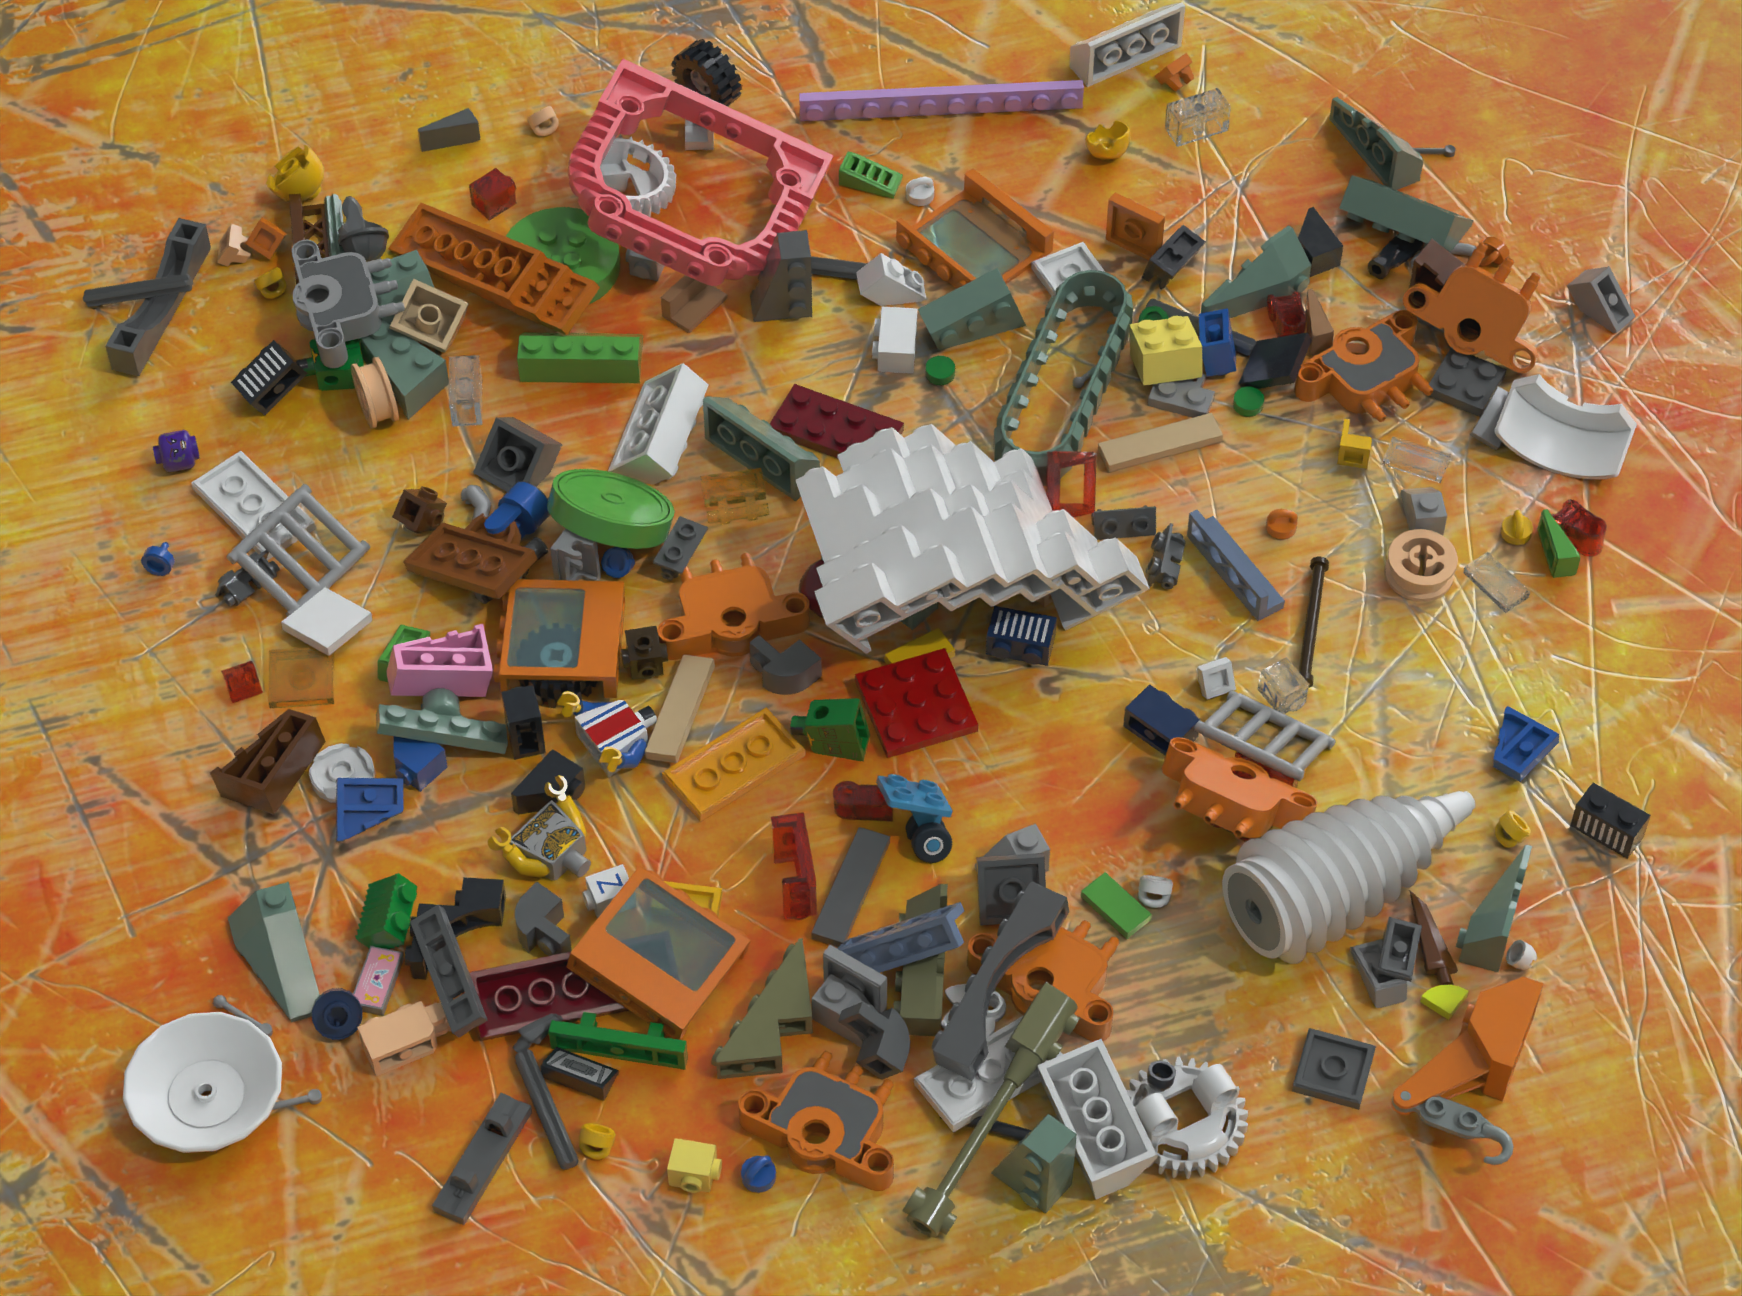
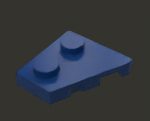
[1493,706,1559,782]
[336,778,403,842]

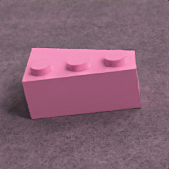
[386,624,493,697]

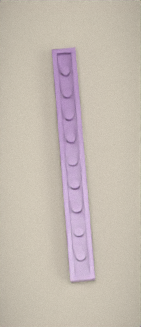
[799,80,1084,121]

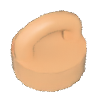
[527,106,559,136]

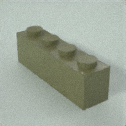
[894,884,948,1036]

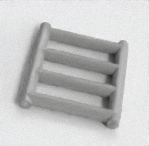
[226,484,370,617]
[1194,690,1336,781]

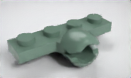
[376,688,508,754]

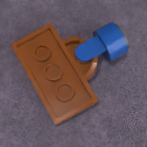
[404,482,550,600]

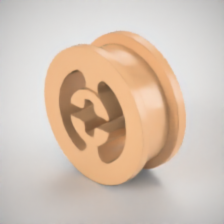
[351,357,399,429]
[1385,529,1458,602]

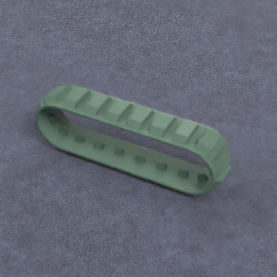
[993,270,1133,486]

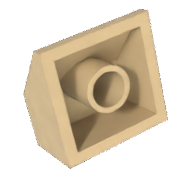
[389,279,469,353]

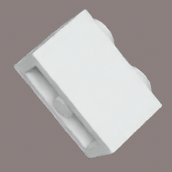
[872,306,918,373]

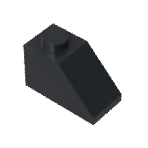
[1298,207,1343,277]
[511,749,585,814]

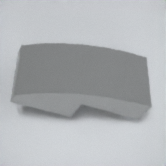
[1470,386,1509,450]

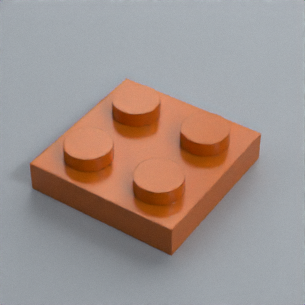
[1106,192,1165,260]

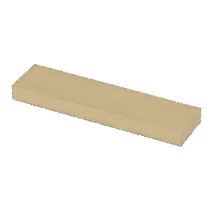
[1098,413,1223,472]
[645,655,715,763]

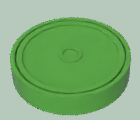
[506,207,620,305]
[547,469,675,549]

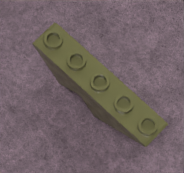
[711,938,813,1079]

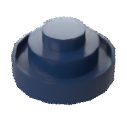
[312,988,362,1040]

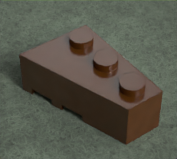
[1409,239,1481,336]
[210,709,326,814]

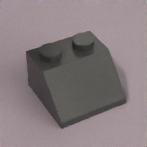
[473,417,562,492]

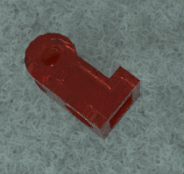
[833,781,894,822]

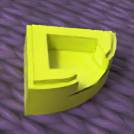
[1420,985,1469,1020]

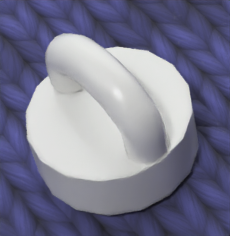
[906,177,934,206]
[1138,875,1173,908]

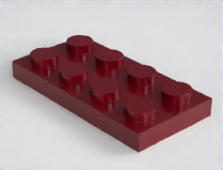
[770,384,904,459]

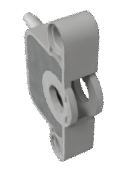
[292,239,405,368]

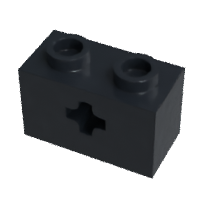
[501,685,546,760]

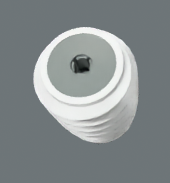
[1222,791,1475,964]

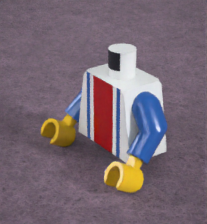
[557,691,657,777]

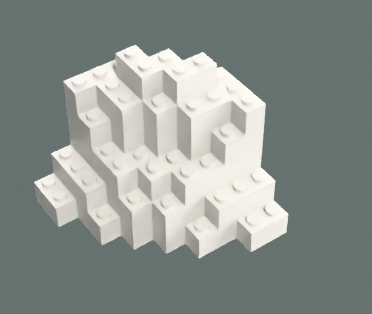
[795,424,1150,654]

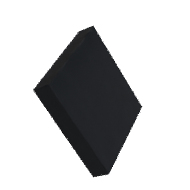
[1238,333,1312,389]

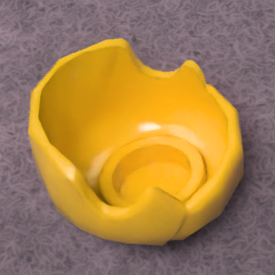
[1085,120,1130,160]

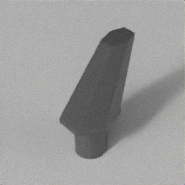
[513,1013,563,1052]

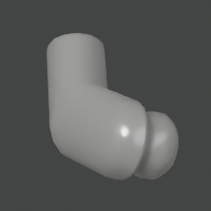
[461,485,491,520]

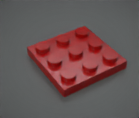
[855,648,979,758]

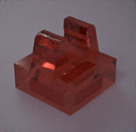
[221,661,263,703]

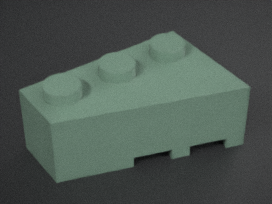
[918,268,1026,351]
[359,320,449,420]
[991,1114,1077,1213]

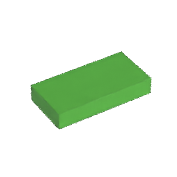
[1081,872,1152,939]

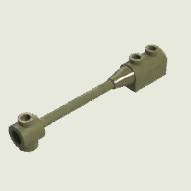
[902,982,1080,1237]

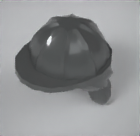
[338,196,389,262]

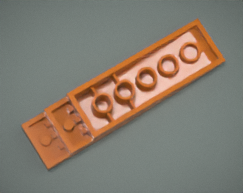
[388,203,600,335]

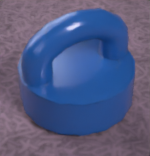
[141,542,175,576]
[601,546,635,578]
[741,1155,776,1193]

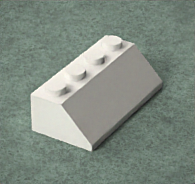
[1069,2,1185,87]
[608,363,709,485]
[1037,1039,1157,1199]

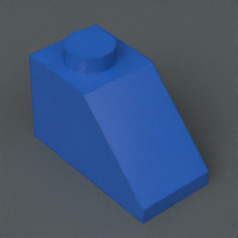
[1199,308,1237,377]
[394,736,448,792]

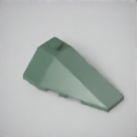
[1201,225,1311,318]
[1456,845,1532,973]
[228,882,320,1022]

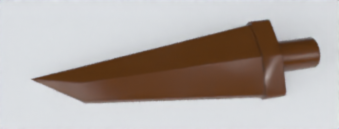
[1409,890,1458,985]

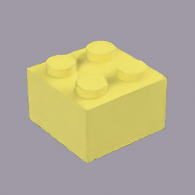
[1129,316,1202,386]

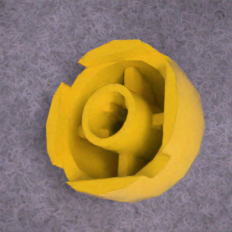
[266,145,324,202]

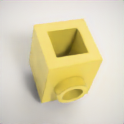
[667,1138,722,1193]

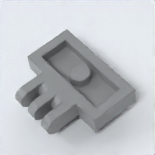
[1148,374,1215,418]

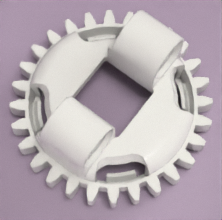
[600,134,677,217]
[1126,1057,1248,1179]

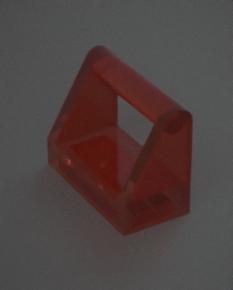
[1046,451,1097,518]

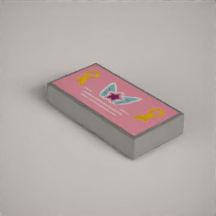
[353,946,404,1016]

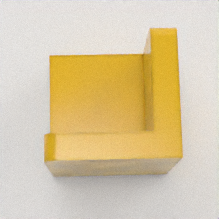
[1337,418,1372,469]

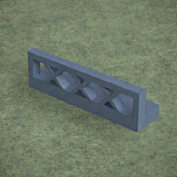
[1187,510,1285,621]
[837,902,964,973]

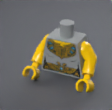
[488,775,591,880]

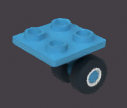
[876,774,953,863]

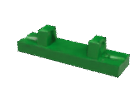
[549,1012,688,1070]

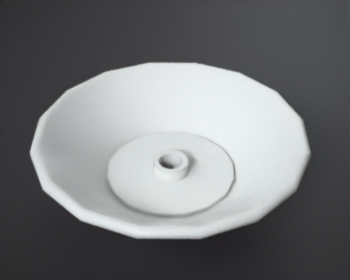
[123,1012,282,1153]

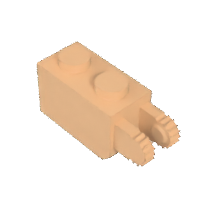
[357,1001,451,1076]

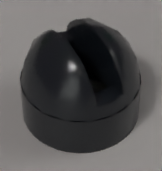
[1147,1061,1176,1092]

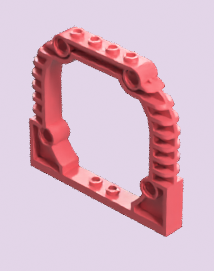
[568,59,833,286]

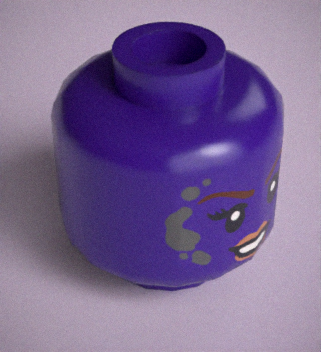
[153,430,200,472]

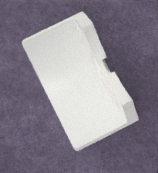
[1495,374,1637,479]

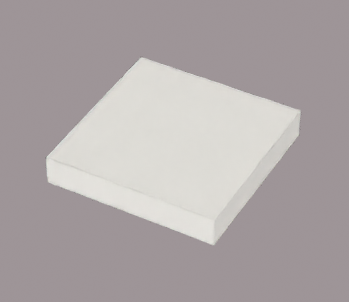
[1031,242,1105,296]
[281,587,372,656]

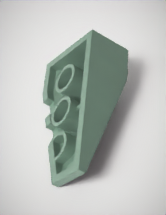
[1329,97,1423,190]

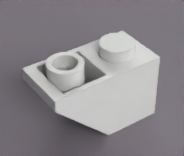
[856,253,926,306]

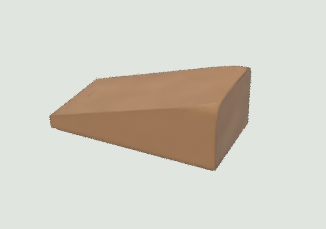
[1305,289,1334,356]

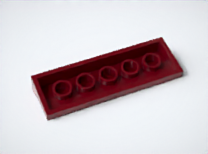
[469,932,679,1041]

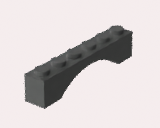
[105,218,211,376]
[932,881,1069,1081]

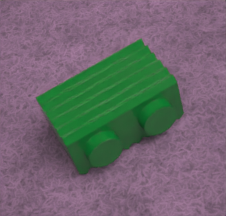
[355,873,417,950]

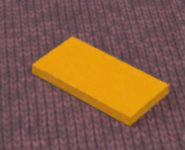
[662,707,805,822]

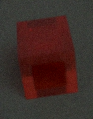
[469,168,517,221]

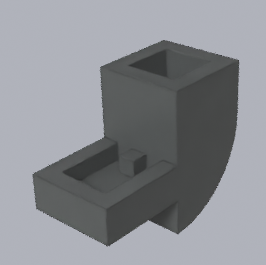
[750,635,822,695]
[515,882,572,956]
[838,1002,910,1080]

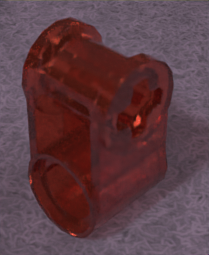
[1267,291,1306,337]
[1551,499,1607,557]

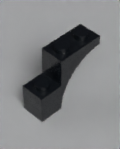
[405,877,506,980]

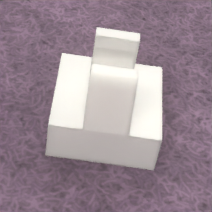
[1196,657,1236,699]

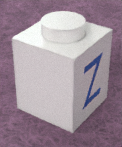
[582,864,636,918]

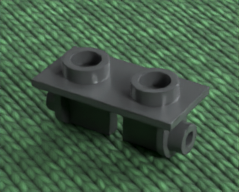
[1091,505,1156,540]
[653,516,708,581]
[1146,523,1186,589]
[215,550,280,607]

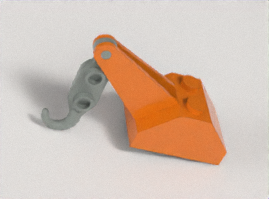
[1391,977,1544,1165]

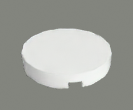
[309,743,376,803]

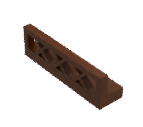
[289,194,329,285]

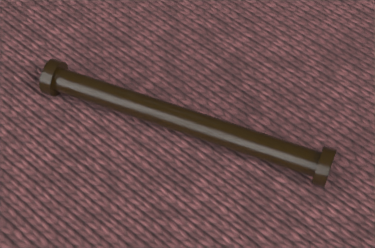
[1294,556,1329,688]

